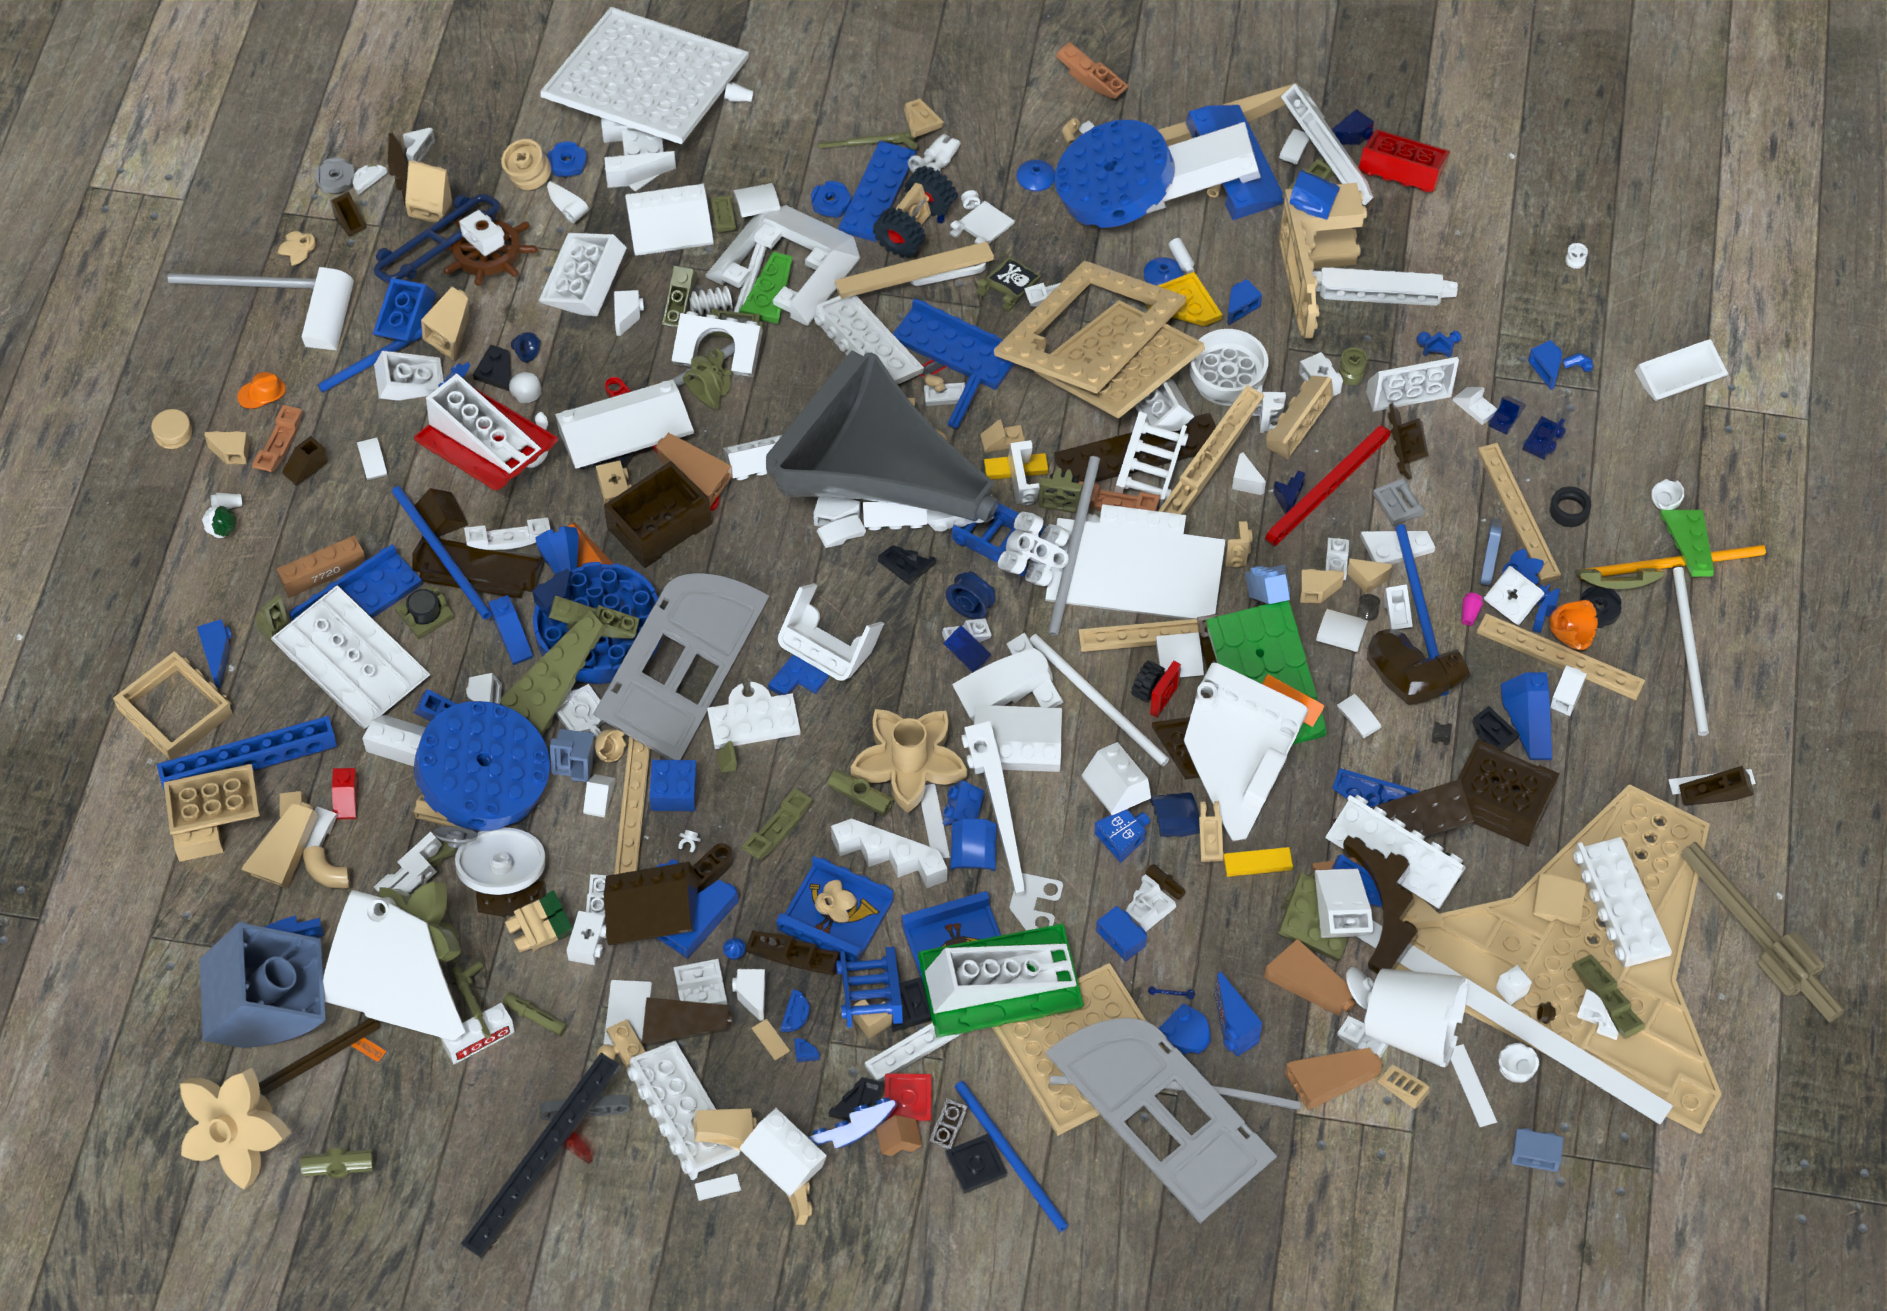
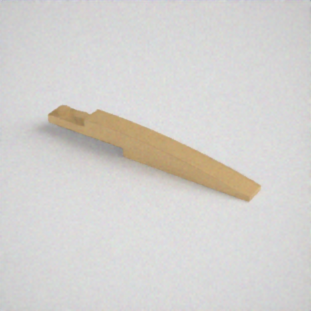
[1158,83,1298,146]
[1158,385,1264,515]

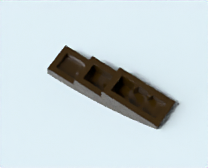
[388,133,408,206]
[745,931,841,975]

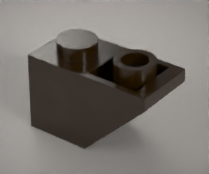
[282,436,328,486]

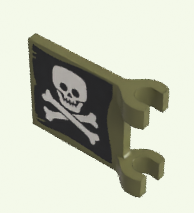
[976,257,1041,312]

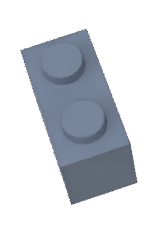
[1511,1128,1564,1172]

